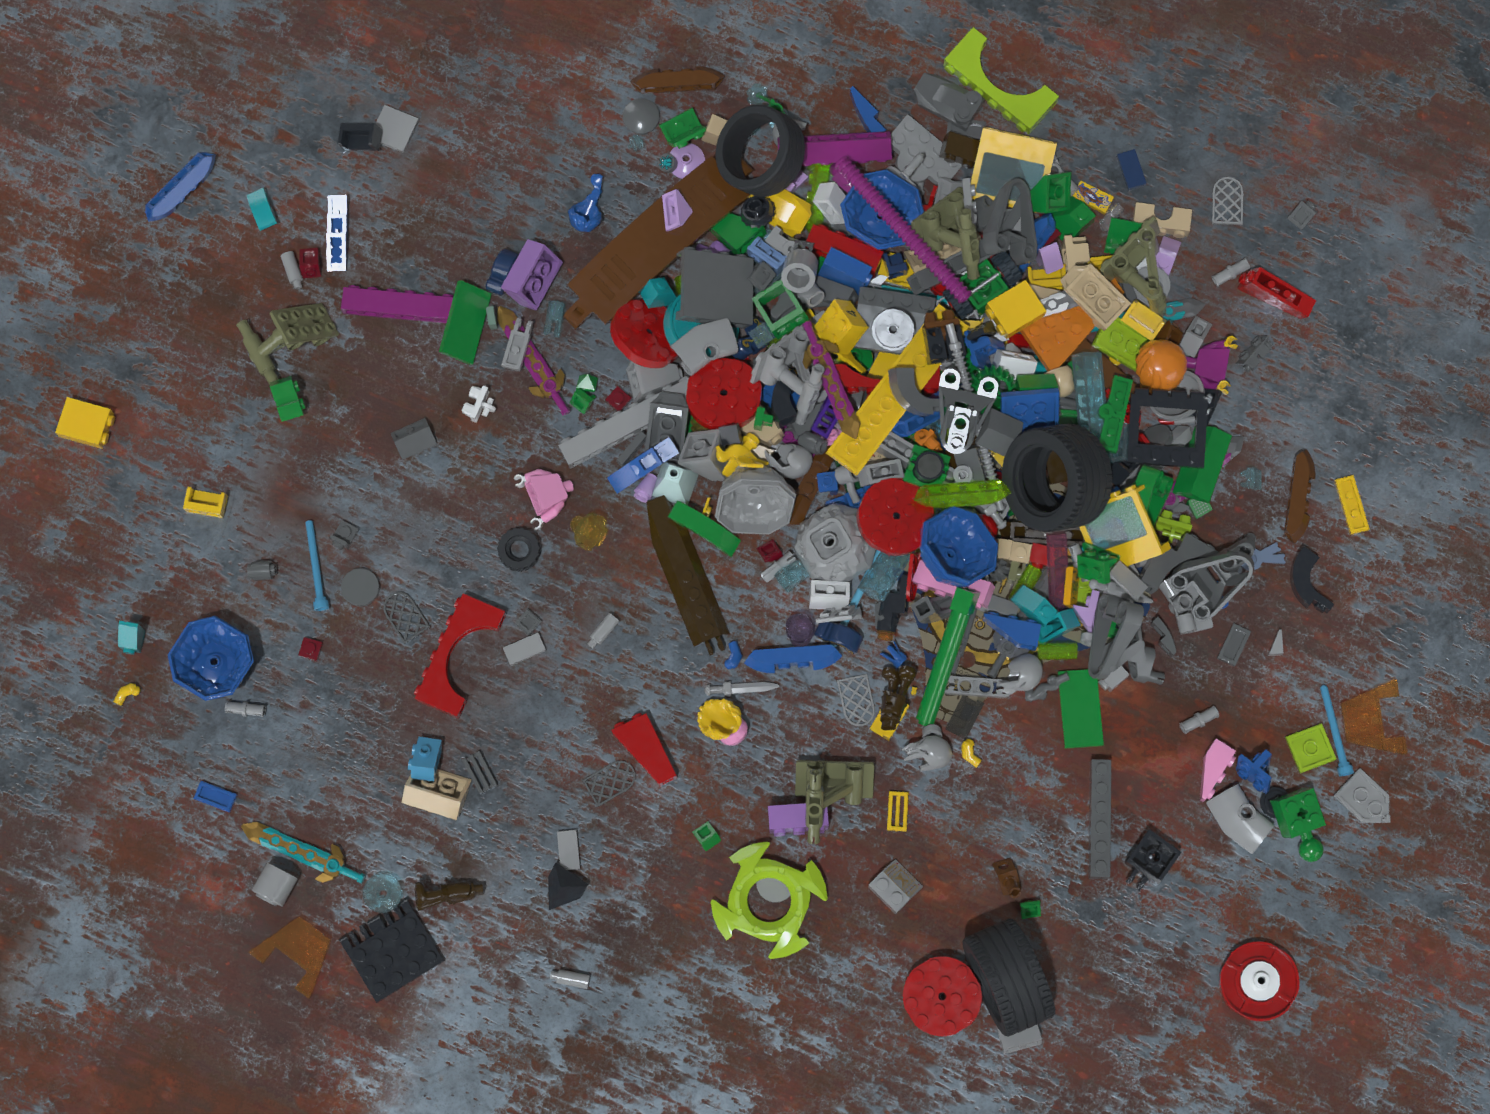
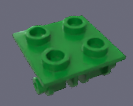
[1104,217,1143,254]

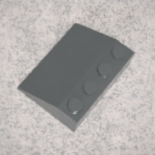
[853,286,936,355]

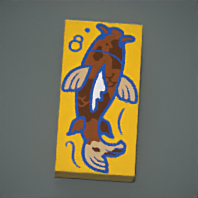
[1073,180,1114,215]

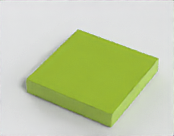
[1285,723,1337,774]

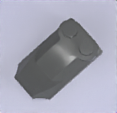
[914,73,985,131]
[645,392,689,463]

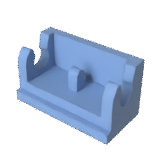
[747,236,786,277]

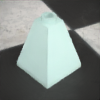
[652,462,699,505]

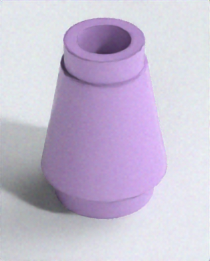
[634,473,657,503]

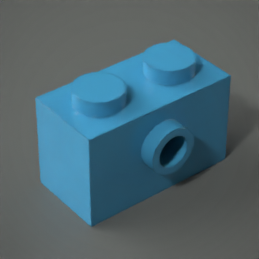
[408,737,442,782]

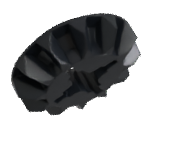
[1260,787,1288,818]

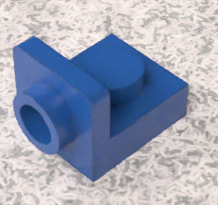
[817,471,838,495]

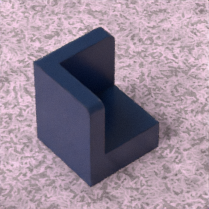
[882,253,908,280]

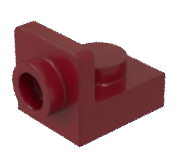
[299,248,321,278]

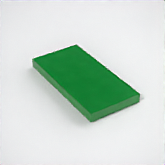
[439,280,491,365]
[1057,669,1104,749]

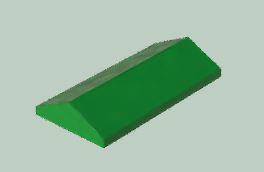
[1172,426,1232,504]

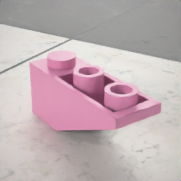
[1200,739,1236,802]

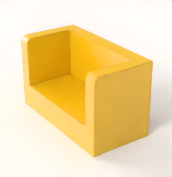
[1026,264,1066,291]
[1121,299,1167,341]
[183,486,228,518]

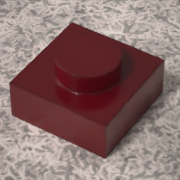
[605,386,632,411]
[298,637,323,662]

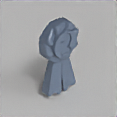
[1241,543,1286,571]

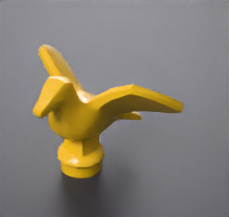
[715,433,769,477]

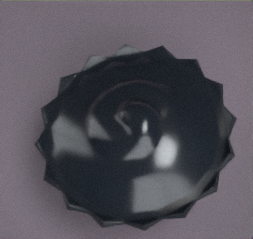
[740,196,776,228]

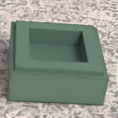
[486,306,498,330]

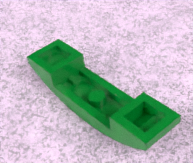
[667,500,741,557]

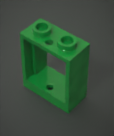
[752,280,809,340]

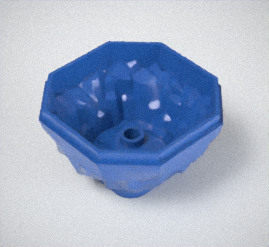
[840,170,924,250]
[920,506,998,587]
[168,616,254,701]

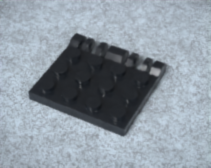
[339,898,445,1003]

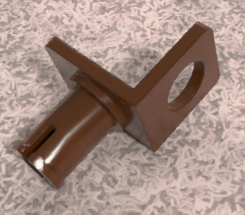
[992,858,1021,898]

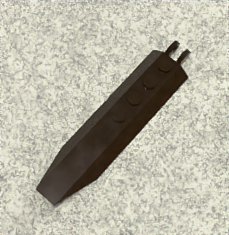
[646,495,729,656]

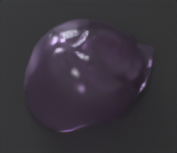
[786,613,815,647]

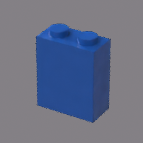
[818,247,873,295]

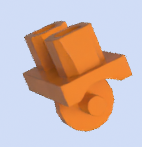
[914,429,944,454]

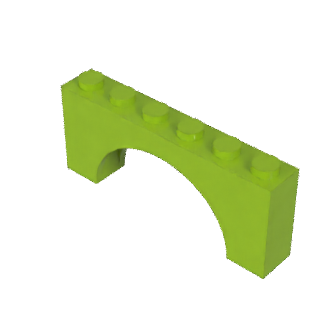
[943,27,1059,135]

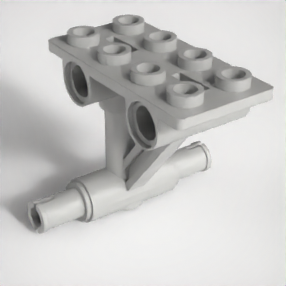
[750,325,825,425]

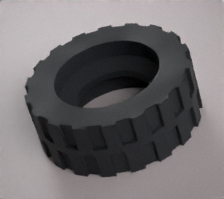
[497,528,540,572]

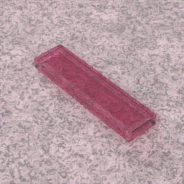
[1046,533,1069,611]

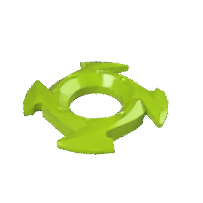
[711,841,828,959]

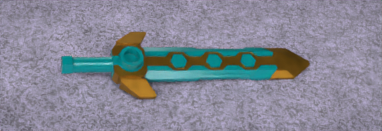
[241,822,365,883]

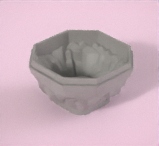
[715,465,796,535]
[794,503,876,582]

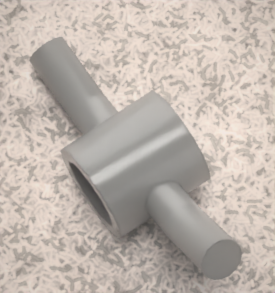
[835,466,860,504]

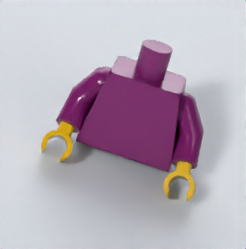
[1186,336,1238,395]

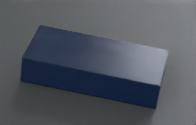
[1116,149,1147,191]

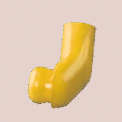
[113,683,140,706]
[961,739,982,768]

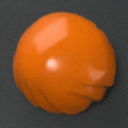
[1135,339,1187,391]

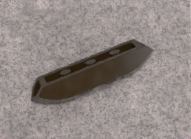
[999,522,1097,546]

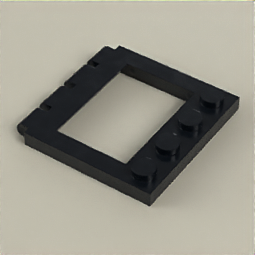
[1126,387,1208,469]

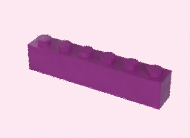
[777,131,892,166]
[341,285,454,324]

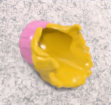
[697,698,748,746]

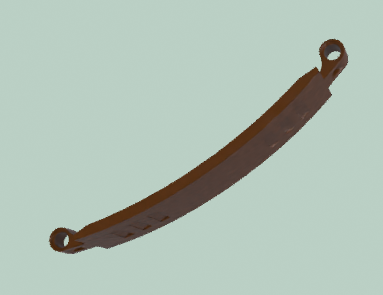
[563,156,754,330]

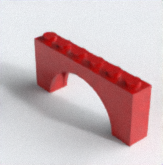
[414,594,506,719]

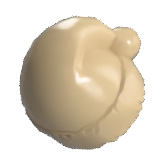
[1044,365,1075,397]

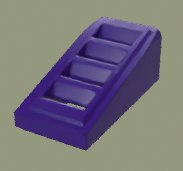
[810,396,838,439]

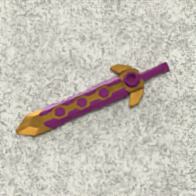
[497,306,571,416]
[802,321,860,439]

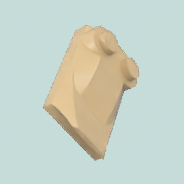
[1060,263,1131,331]

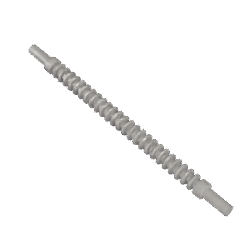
[946,323,1004,511]

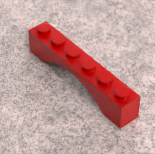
[823,364,940,395]

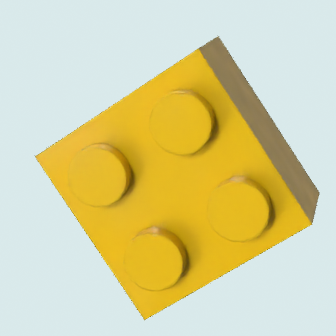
[814,299,869,355]

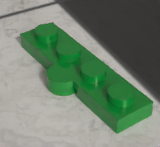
[1097,375,1133,454]

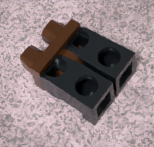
[922,310,966,365]

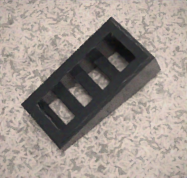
[966,320,997,341]

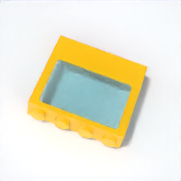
[971,126,1057,213]
[1079,484,1171,569]

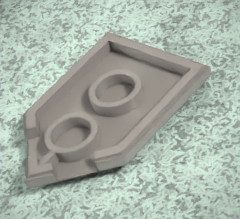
[1334,768,1390,823]

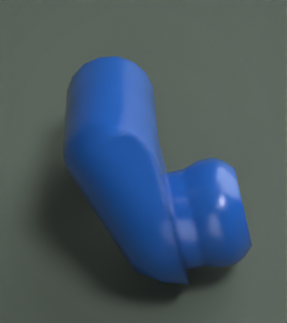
[724,641,742,670]

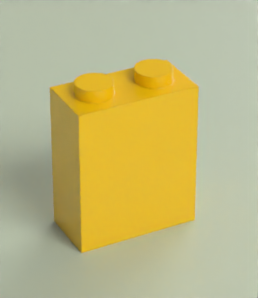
[985,280,1046,339]
[55,397,115,449]

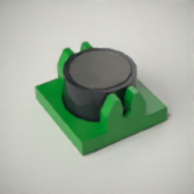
[903,444,950,494]

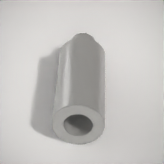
[280,251,303,289]
[587,613,619,649]
[550,969,590,989]

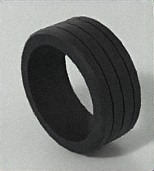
[715,104,805,197]

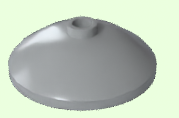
[1150,371,1205,421]

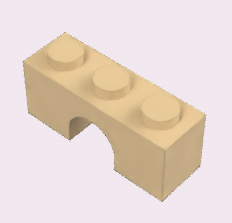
[1132,202,1192,238]

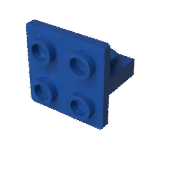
[964,330,1005,370]
[1236,749,1272,794]

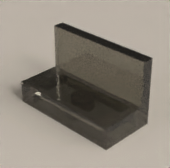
[945,695,984,740]

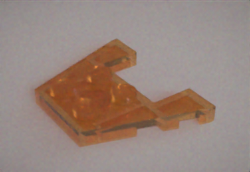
[1340,679,1408,755]
[248,917,331,999]

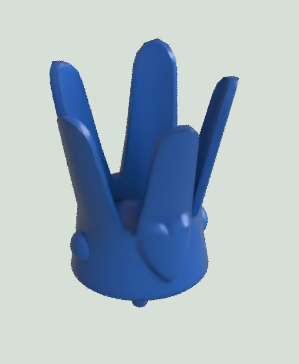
[880,641,908,669]

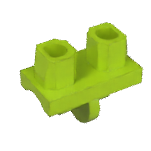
[1155,510,1192,543]

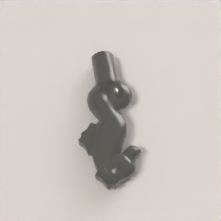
[1025,673,1070,703]

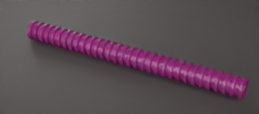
[835,156,972,304]

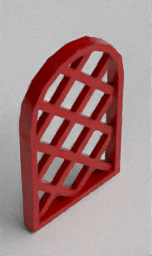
[906,551,921,602]

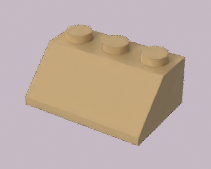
[402,769,472,820]

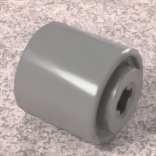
[781,248,818,293]
[252,863,298,907]

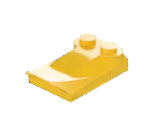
[749,189,812,237]

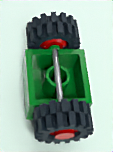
[942,251,1023,320]

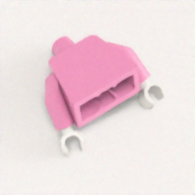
[514,469,573,530]

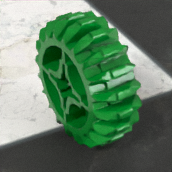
[969,364,1017,414]

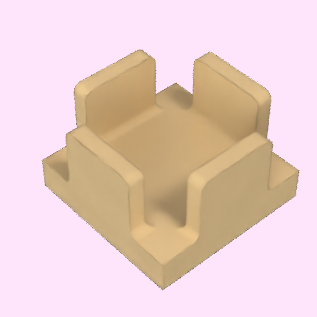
[1061,235,1090,274]

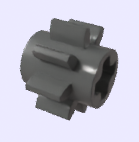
[989,559,1010,583]

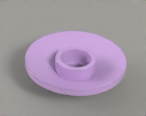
[670,143,705,179]

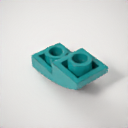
[246,188,277,231]

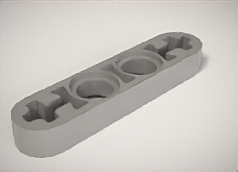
[944,676,1011,698]

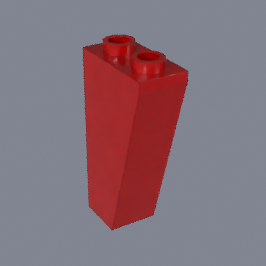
[1237,267,1316,319]
[611,713,677,786]

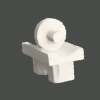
[462,386,496,423]

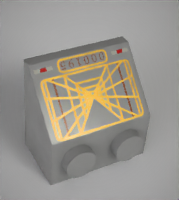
[868,859,923,914]

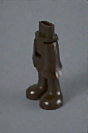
[880,665,917,731]
[415,882,483,911]

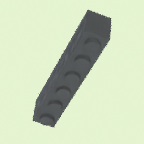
[1088,759,1111,879]

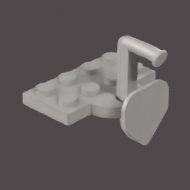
[886,114,962,188]

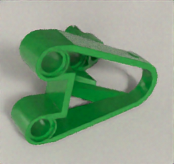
[1087,465,1173,541]

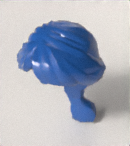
[568,174,603,232]

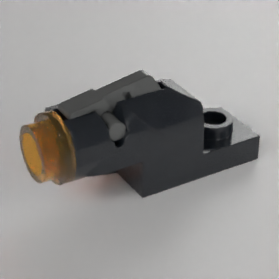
[875,575,909,641]

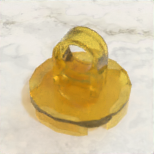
[570,513,608,551]

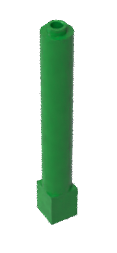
[916,587,980,726]

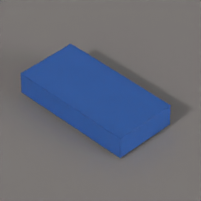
[193,781,237,813]

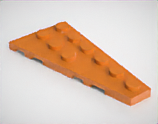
[1020,278,1124,371]

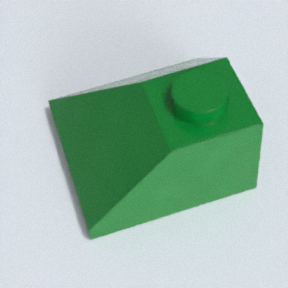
[1030,172,1071,213]
[1047,196,1096,242]

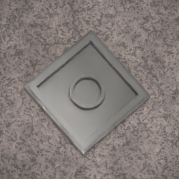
[376,105,419,153]

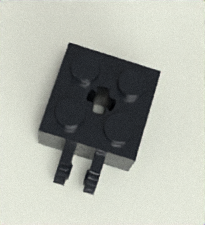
[1125,829,1182,892]

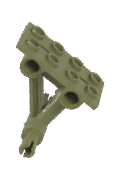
[911,187,980,280]
[1100,216,1167,317]
[236,303,339,386]
[795,760,874,844]

